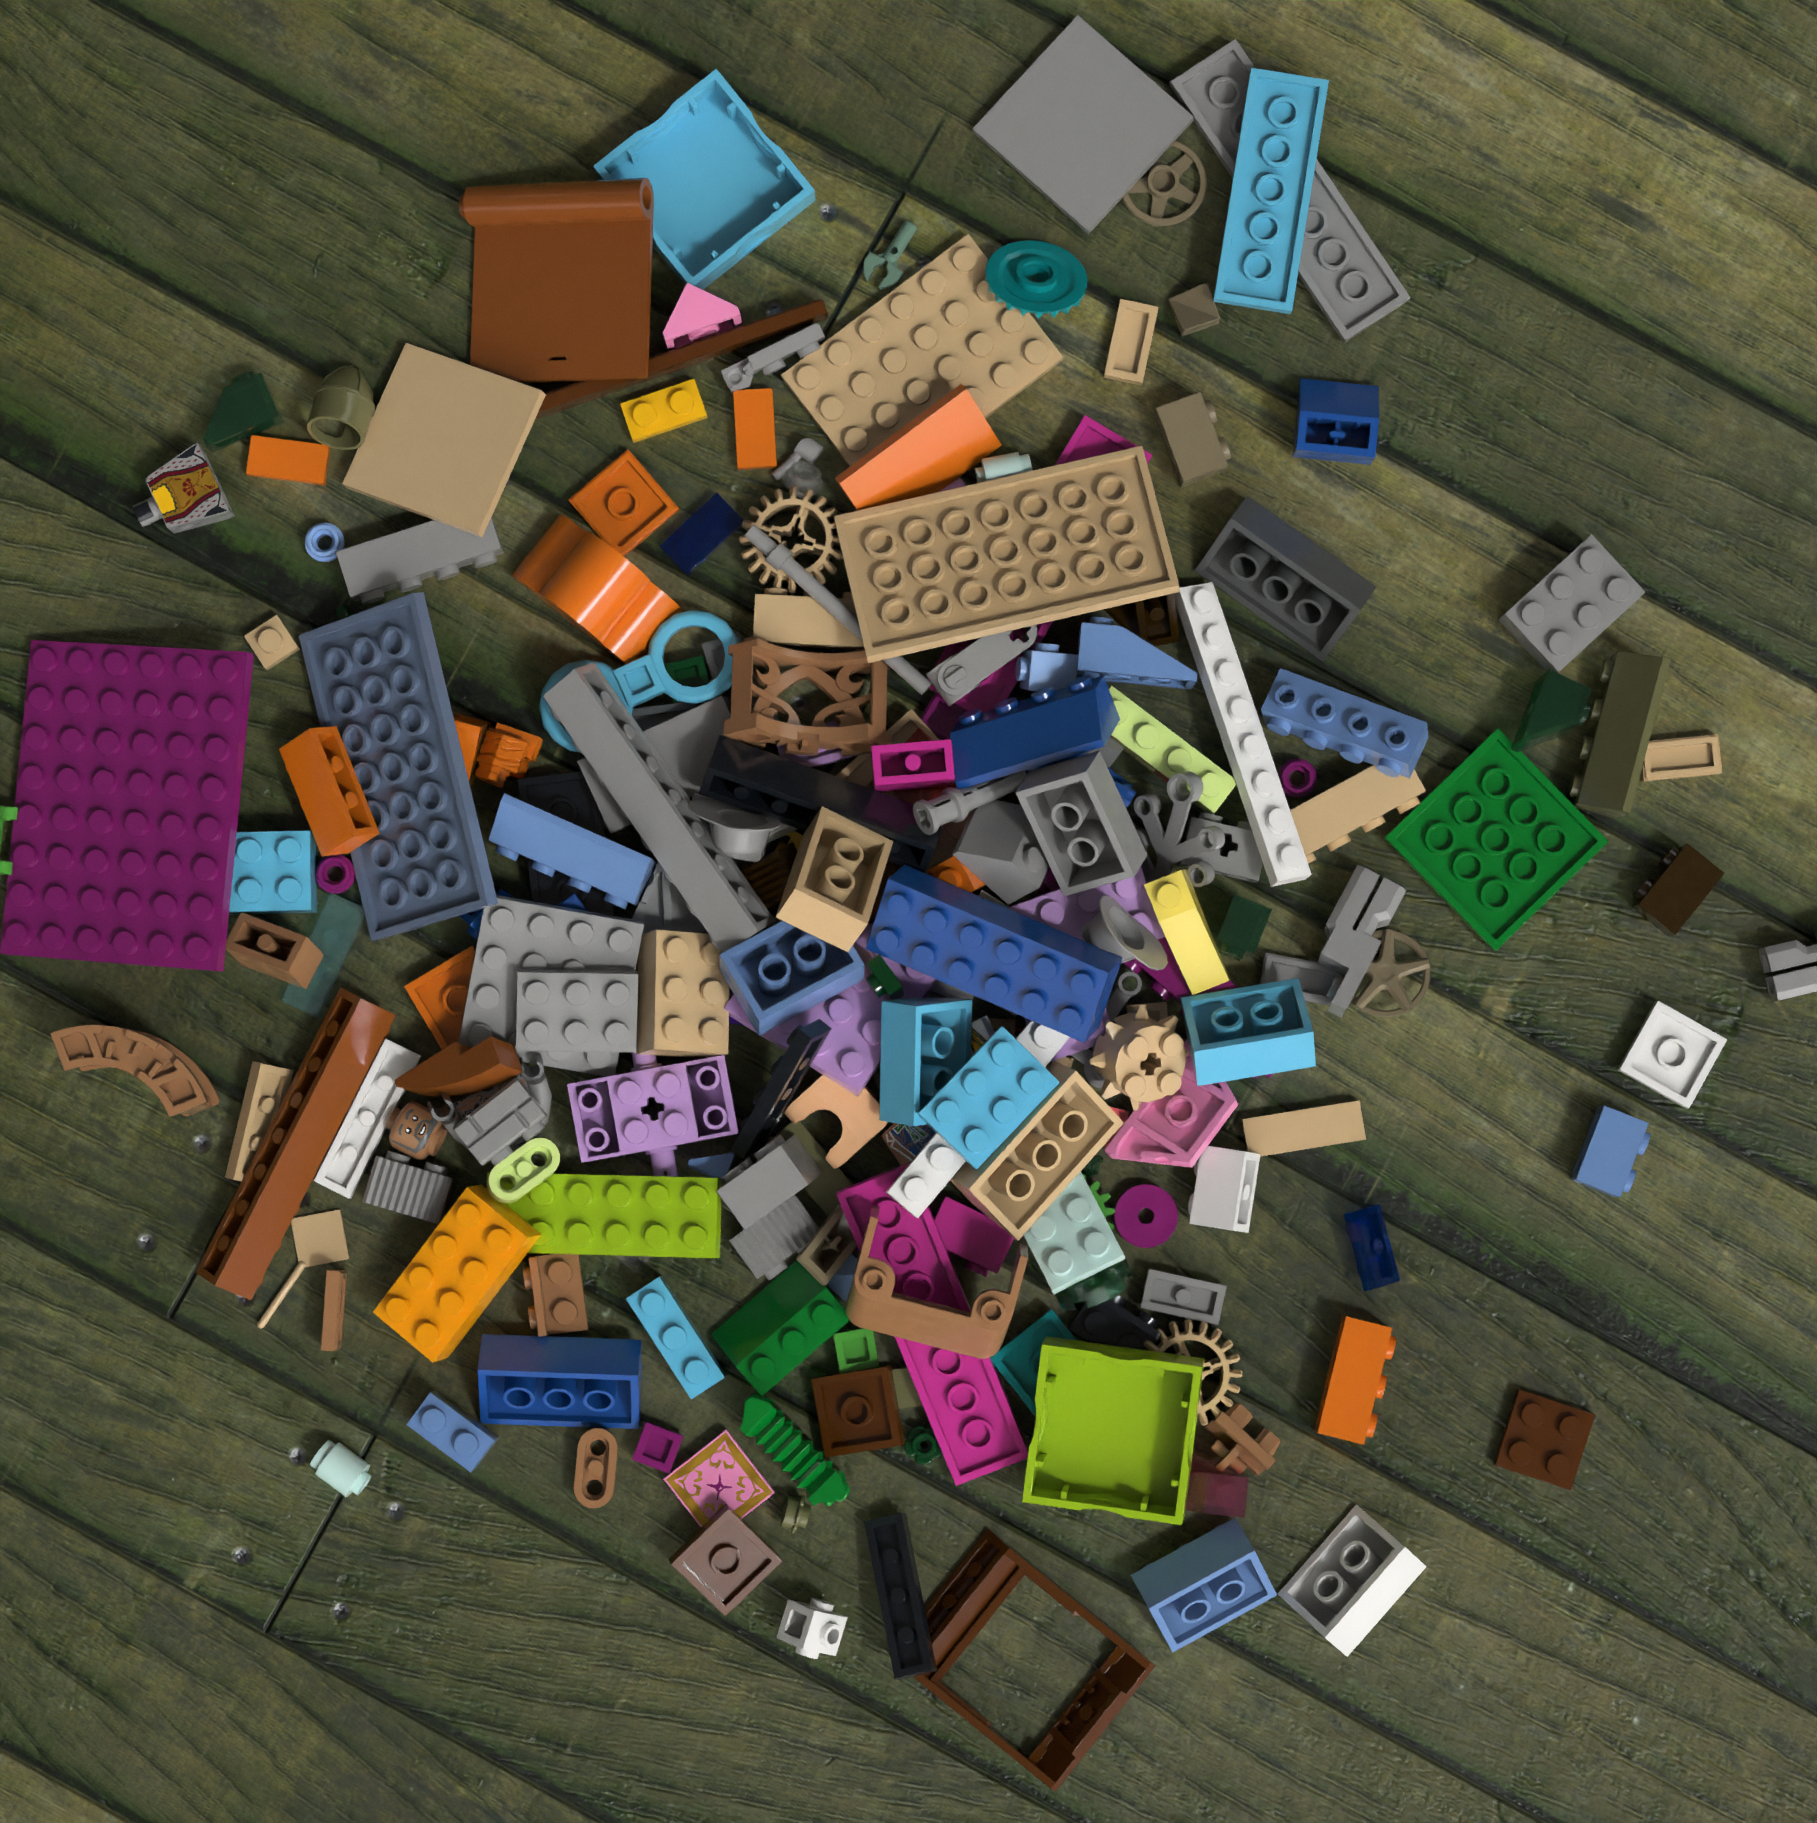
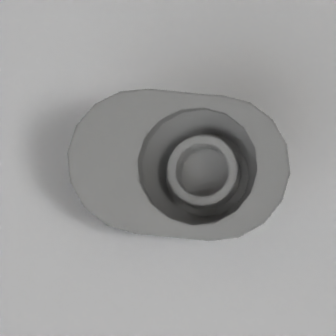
[687,799,781,862]
[1081,895,1168,971]

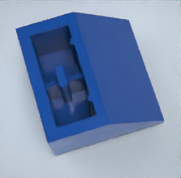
[1292,378,1379,465]

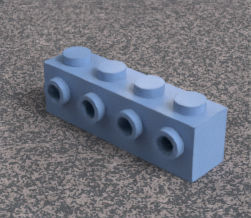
[1261,668,1429,779]

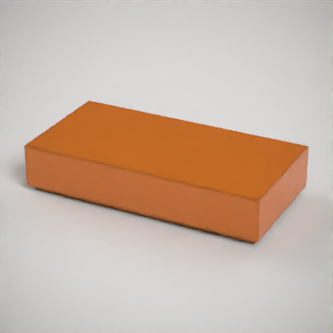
[733,388,777,470]
[246,435,331,486]

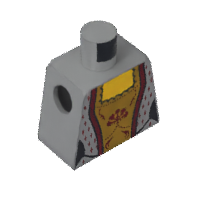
[133,443,235,533]

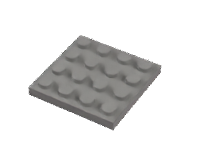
[458,895,644,1077]

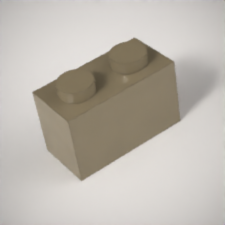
[1154,392,1231,487]

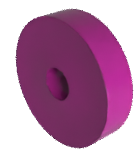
[1114,1184,1178,1248]

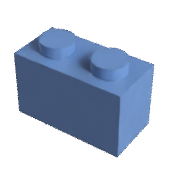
[1570,1105,1651,1197]
[406,1390,499,1473]

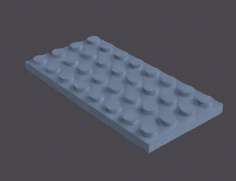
[299,592,498,941]

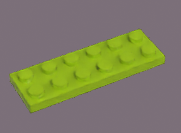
[487,1172,722,1258]

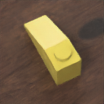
[1144,869,1230,995]

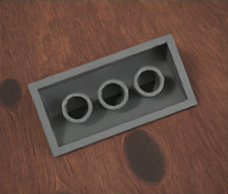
[1195,496,1376,661]

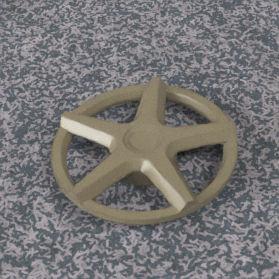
[1122,141,1207,227]
[1341,929,1430,1017]

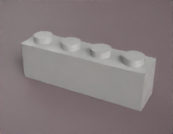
[336,516,504,605]

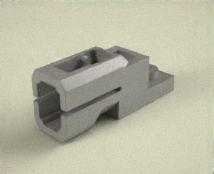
[1318,865,1406,1018]
[1759,933,1817,1002]

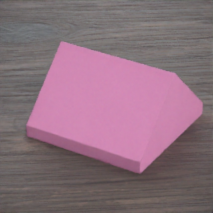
[663,283,743,351]

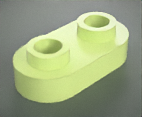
[487,1138,560,1203]

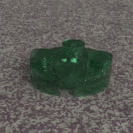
[1055,1258,1133,1311]

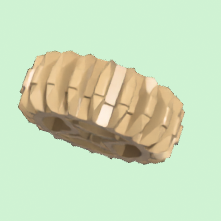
[739,487,843,594]
[1143,1319,1242,1426]

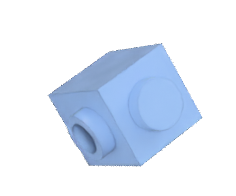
[1015,642,1078,691]

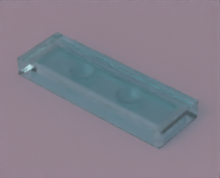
[282,893,365,1017]

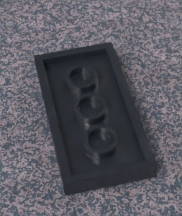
[517,771,615,916]

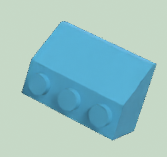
[1181,978,1316,1086]
[879,998,972,1126]

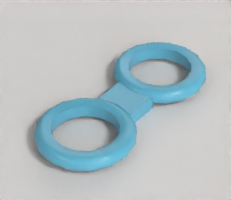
[539,610,739,752]

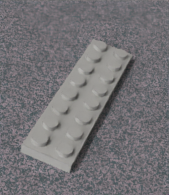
[1170,39,1411,343]

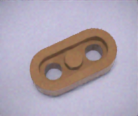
[574,1427,618,1508]

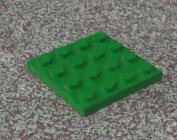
[1383,728,1609,952]

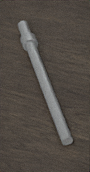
[745,525,932,695]

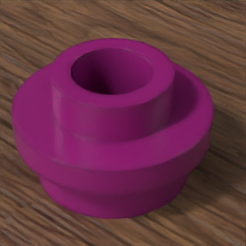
[1278,758,1317,798]
[315,855,355,894]

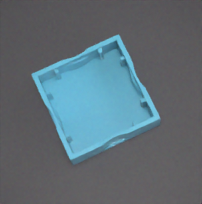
[593,69,816,290]

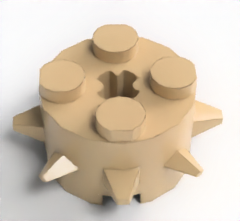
[1089,1004,1188,1110]

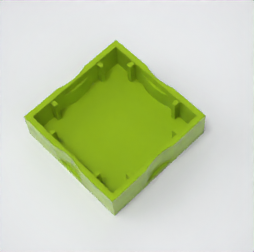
[1022,1336,1205,1525]

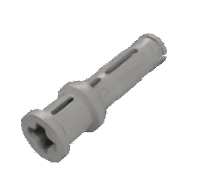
[913,770,1027,835]

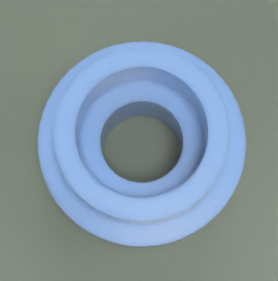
[305,522,345,562]

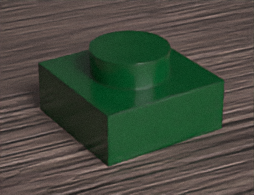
[665,655,710,703]
[866,954,904,1000]

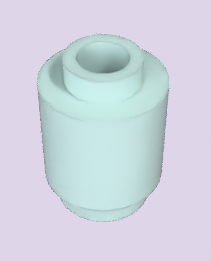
[975,452,1033,483]
[310,1440,372,1497]

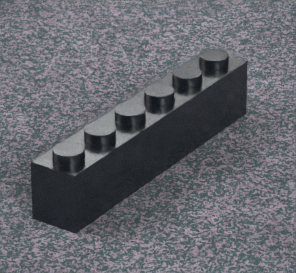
[699,735,942,873]

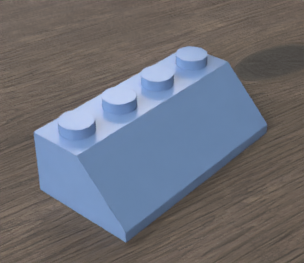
[488,793,656,909]

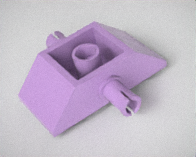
[567,1052,739,1176]

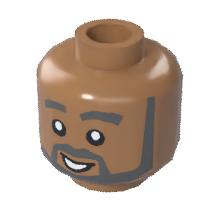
[385,1101,448,1160]

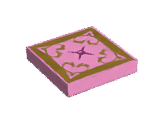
[664,1429,775,1527]

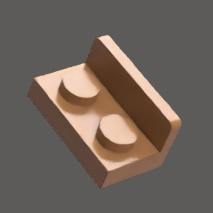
[523,1254,589,1337]

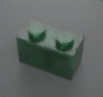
[1214,895,1272,961]

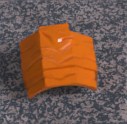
[475,723,543,788]

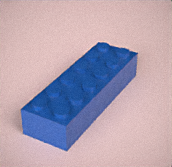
[866,864,1123,1043]

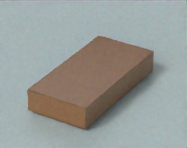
[321,1269,347,1351]

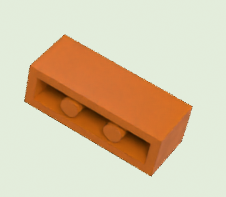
[279,726,380,856]
[1314,1315,1396,1445]

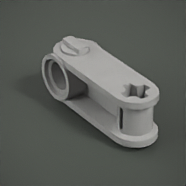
[926,625,1037,707]

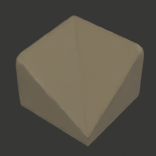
[1169,283,1220,337]

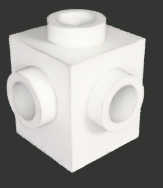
[776,1598,848,1659]

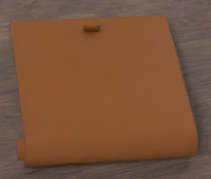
[459,178,654,383]

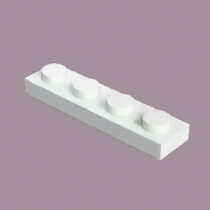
[314,1038,423,1199]

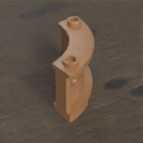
[723,637,890,756]
[50,1025,221,1117]

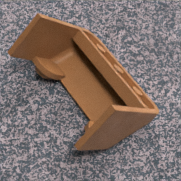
[846,1205,1028,1359]

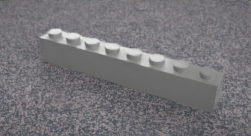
[543,662,776,953]

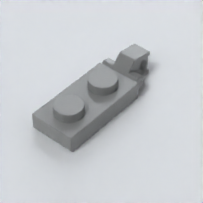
[721,323,825,393]

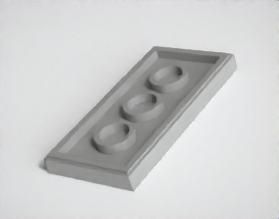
[577,696,731,834]

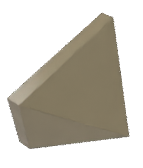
[796,1203,857,1286]

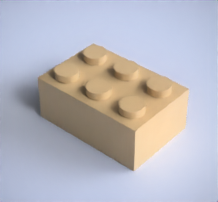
[776,806,893,952]
[636,930,729,1059]

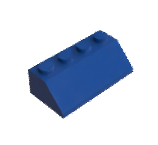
[950,676,1120,789]
[477,1334,642,1429]

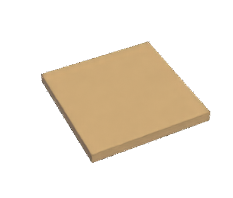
[342,343,546,537]

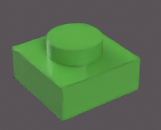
[833,1328,879,1373]

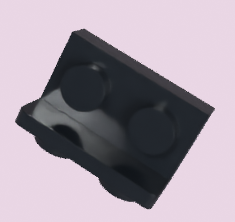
[1068,1287,1162,1351]

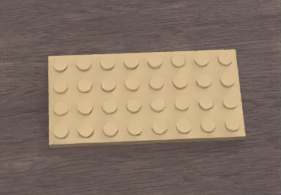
[834,446,1180,663]

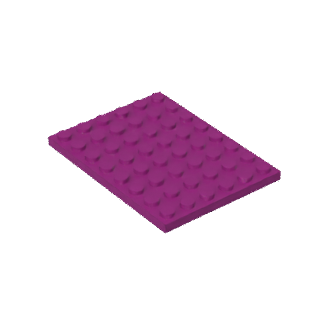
[0,640,254,972]

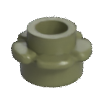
[780,1495,811,1534]

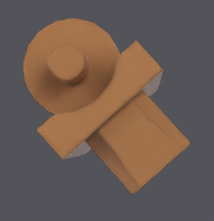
[1204,1403,1281,1476]

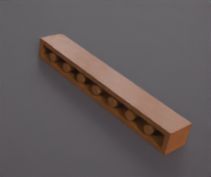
[195,987,396,1300]

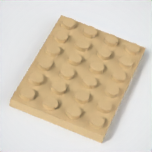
[781,234,1064,467]

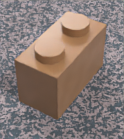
[226,912,324,989]

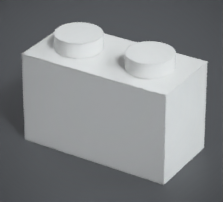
[1188,1146,1260,1233]

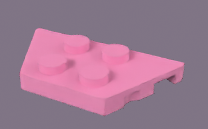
[1104,1040,1238,1168]

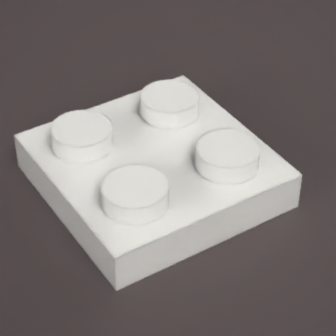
[1617,1001,1727,1109]

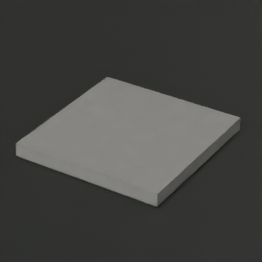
[972,15,1194,235]

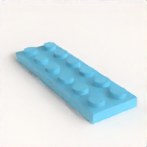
[1213,68,1329,314]

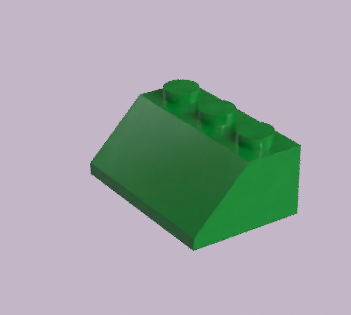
[711,1260,850,1397]

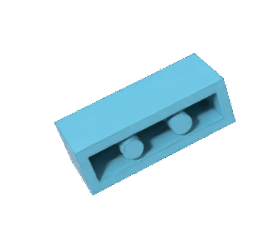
[626,1276,727,1400]

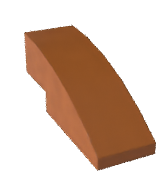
[394,1036,523,1097]

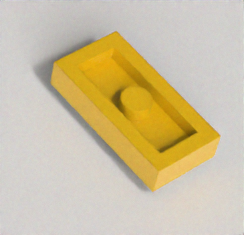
[620,379,708,443]

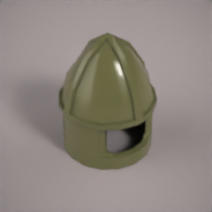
[307,365,375,450]

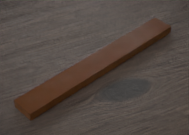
[535,299,828,420]

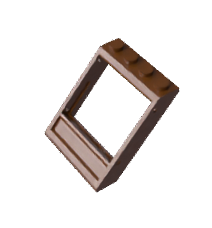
[888,1529,1155,1792]

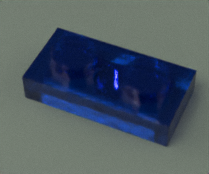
[660,493,744,576]
[1344,1204,1400,1291]

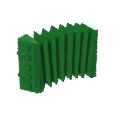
[739,1394,850,1507]

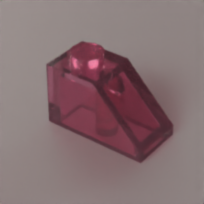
[1186,1469,1249,1518]

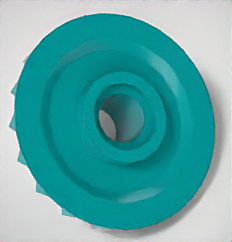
[985,240,1088,319]

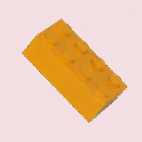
[373,1184,542,1363]

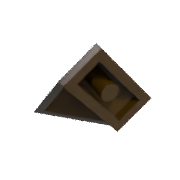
[1103,593,1180,646]

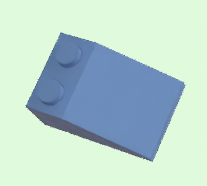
[1076,617,1198,690]

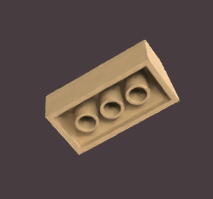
[950,1061,1124,1241]

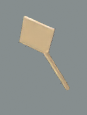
[257,1209,350,1329]

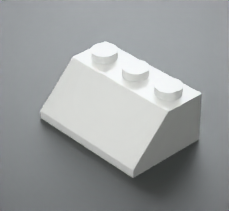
[1278,1504,1426,1657]

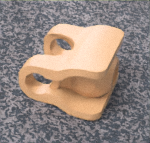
[784,1075,888,1169]

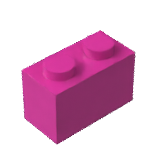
[871,739,955,792]
[934,1196,1014,1277]

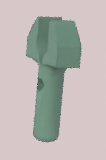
[864,220,917,291]

